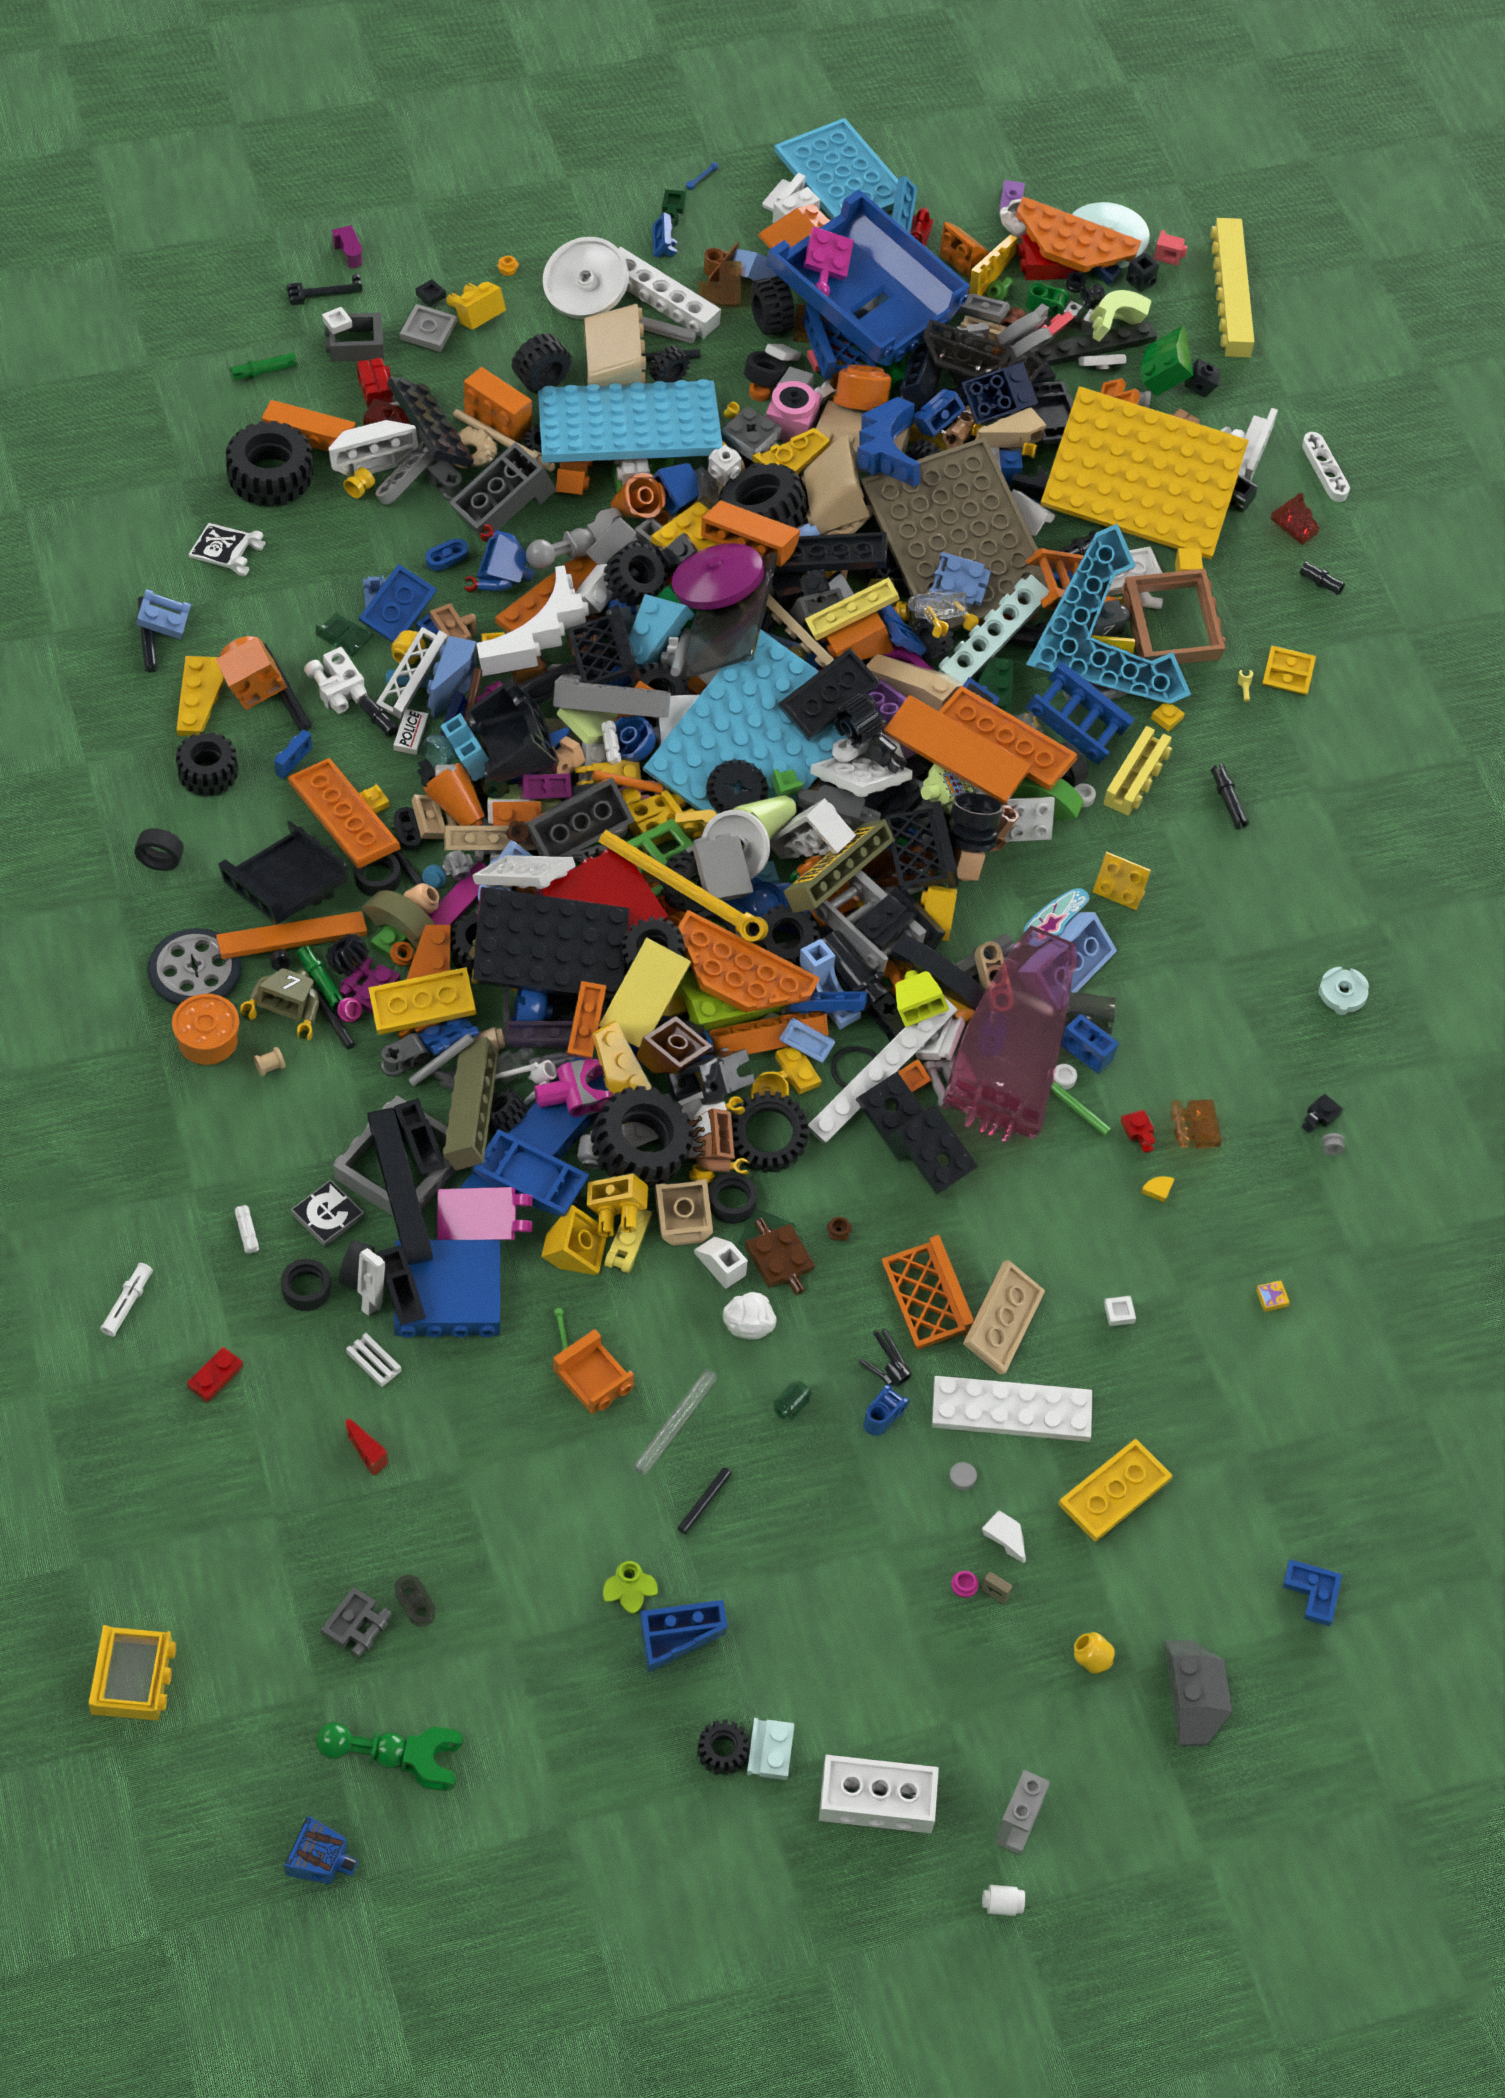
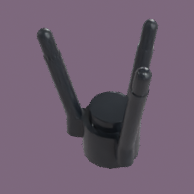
[859,1329,912,1387]

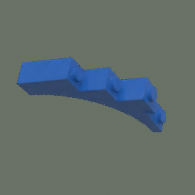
[857,397,920,487]

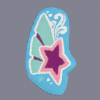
[1024,888,1089,947]

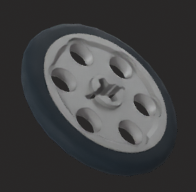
[147,928,242,1006]

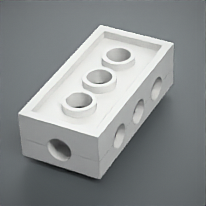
[819,1755,939,1833]

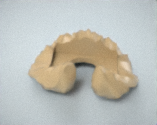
[451,426,497,469]

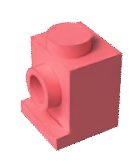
[1154,230,1188,266]

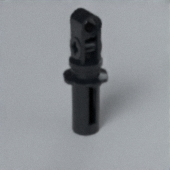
[822,930,905,1042]

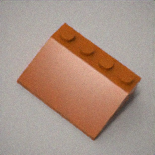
[758,204,830,249]

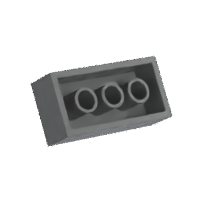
[524,778,635,857]

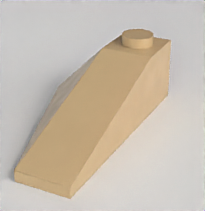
[866,654,963,711]

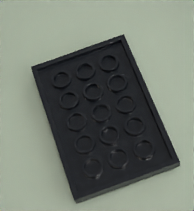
[471,887,629,1002]

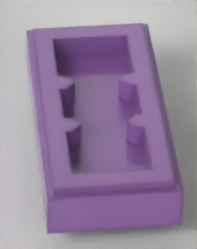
[999,180,1025,215]

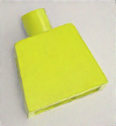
[895,970,949,1028]

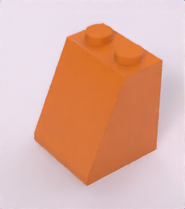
[820,612,894,660]

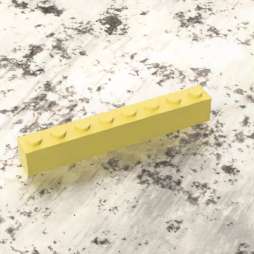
[1210,218,1254,358]

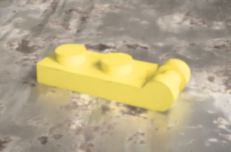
[604,1209,652,1273]

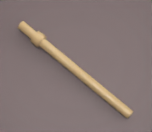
[453,409,555,472]

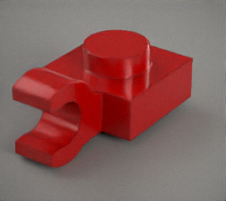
[1120,1109,1156,1153]

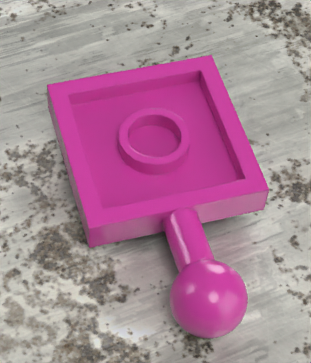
[803,226,854,297]

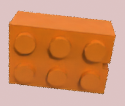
[464,367,532,443]

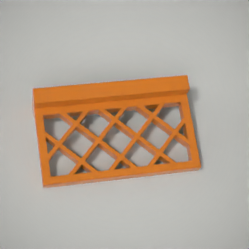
[881,1235,974,1350]

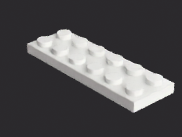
[932,1376,1092,1442]

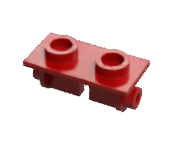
[910,208,934,247]

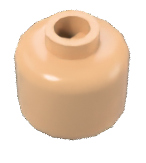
[403,883,439,915]

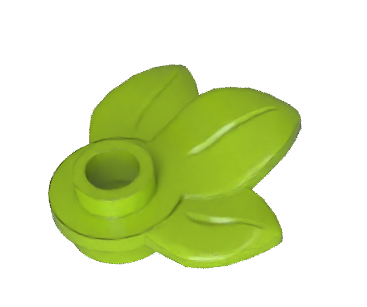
[603,1561,658,1614]

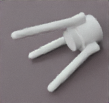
[495,1060,557,1105]

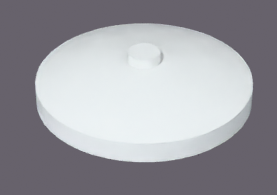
[543,237,629,319]

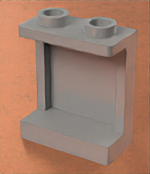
[687,834,753,901]
[995,1770,1049,1855]

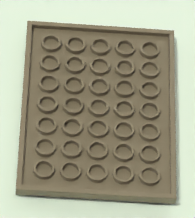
[860,437,1049,632]

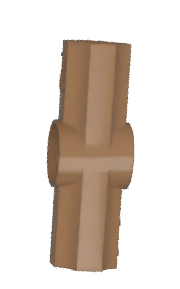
[943,406,975,448]

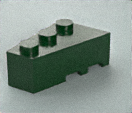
[978,657,1014,715]

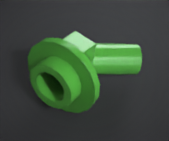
[987,277,1013,301]

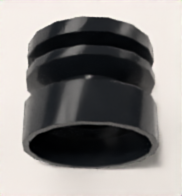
[948,792,1003,852]

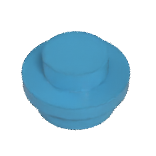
[422,864,447,888]

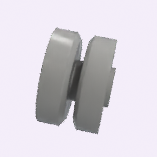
[996,311,1053,364]

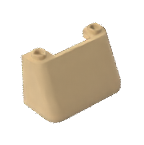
[801,435,870,534]

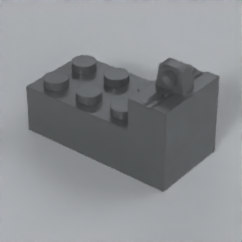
[449,442,556,537]

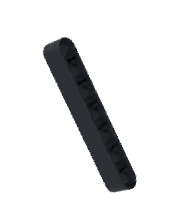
[367,1107,433,1265]

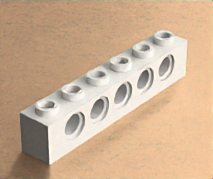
[618,247,721,339]

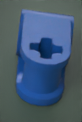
[863,1384,910,1436]

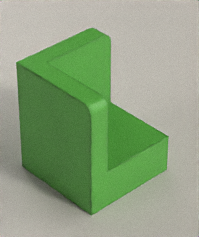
[770,769,804,797]

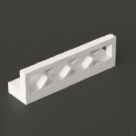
[1239,408,1278,481]
[376,627,447,719]

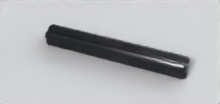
[138,596,158,673]

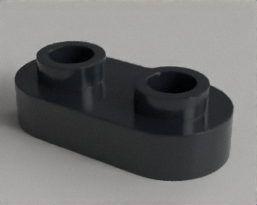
[394,807,423,851]

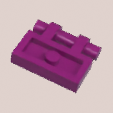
[339,957,400,1015]

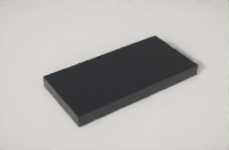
[778,648,881,741]

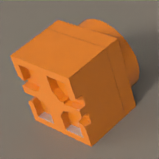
[216,636,287,710]

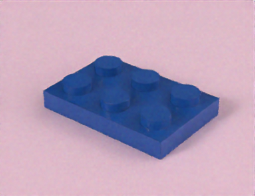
[359,564,437,643]

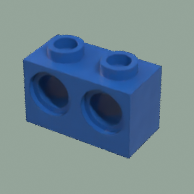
[1060,1014,1119,1074]

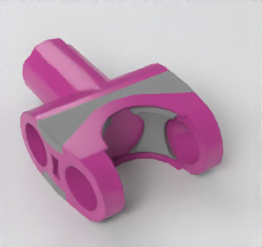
[534,1059,613,1117]

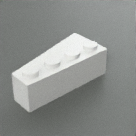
[769,798,856,859]

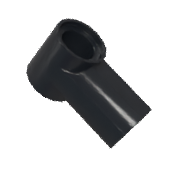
[1008,622,1048,650]

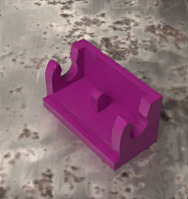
[517,774,572,800]

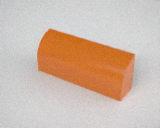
[701,500,800,567]

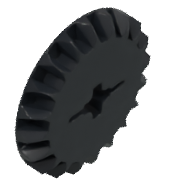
[706,758,769,813]

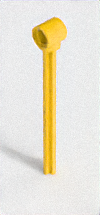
[598,830,768,941]

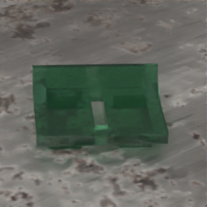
[316,612,373,657]

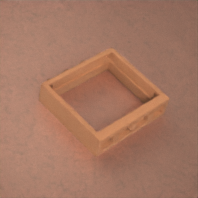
[1122,569,1226,664]

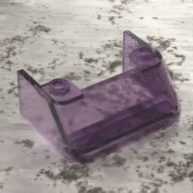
[504,987,605,1048]

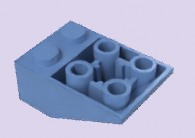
[427,636,477,719]

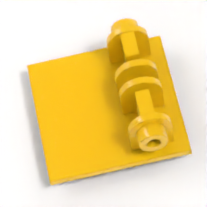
[1093,852,1151,911]

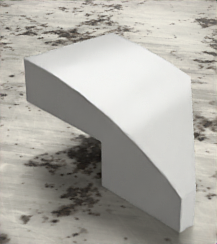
[982,1511,1026,1563]

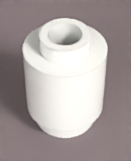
[982,1885,1025,1916]

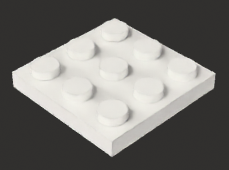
[810,752,912,797]

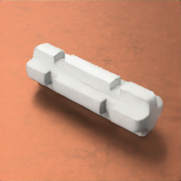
[601,720,621,765]
[235,1205,259,1254]

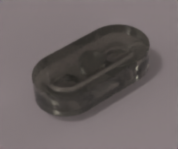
[395,1575,436,1627]

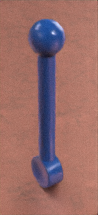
[686,162,718,190]

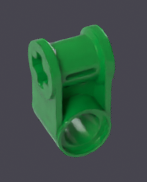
[1026,282,1069,317]

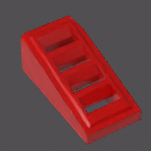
[345,1418,388,1476]

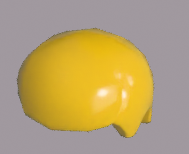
[750,1072,789,1099]

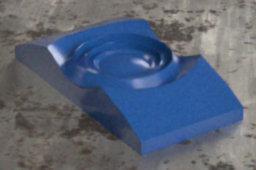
[723,877,811,934]
[473,1129,589,1217]

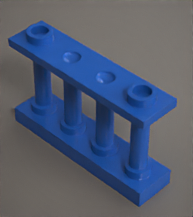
[1025,661,1135,765]

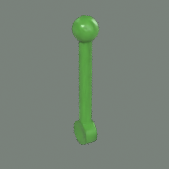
[553,1308,568,1351]

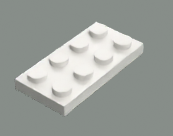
[472,855,575,889]

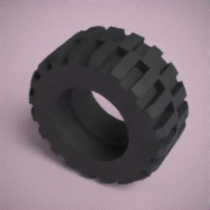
[225,421,313,507]
[717,463,808,528]
[590,1086,693,1188]

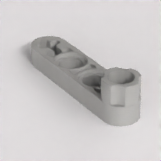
[376,441,442,505]

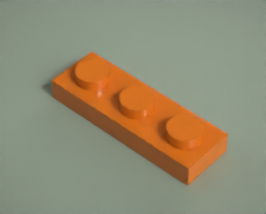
[567,981,606,1059]

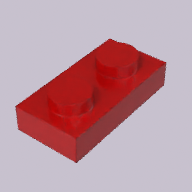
[187,1347,244,1403]

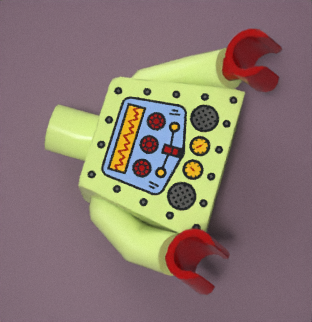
[921,764,989,816]

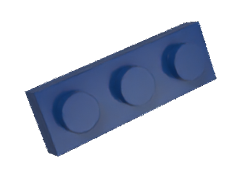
[789,991,868,1014]

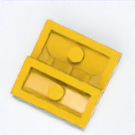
[1262,646,1316,696]

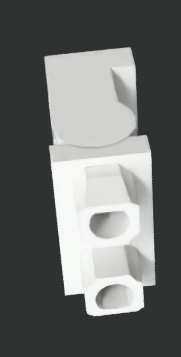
[304,646,367,714]

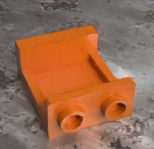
[553,1329,634,1415]

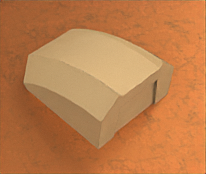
[654,1179,713,1246]

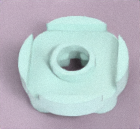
[1318,967,1369,1015]

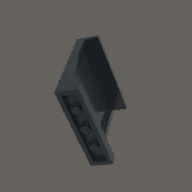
[218,820,349,925]

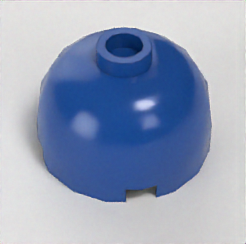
[614,715,656,762]
[511,989,553,1032]

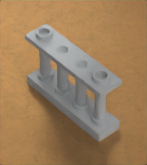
[813,870,926,973]

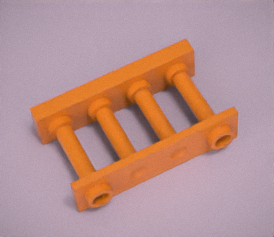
[1026,548,1118,610]

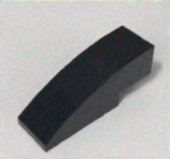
[394,1098,446,1176]
[376,1245,426,1326]

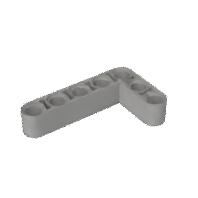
[553,674,671,718]

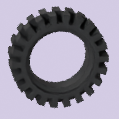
[731,1091,809,1173]

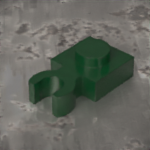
[662,189,686,226]

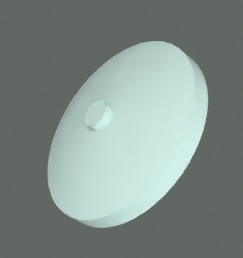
[1072,202,1149,268]

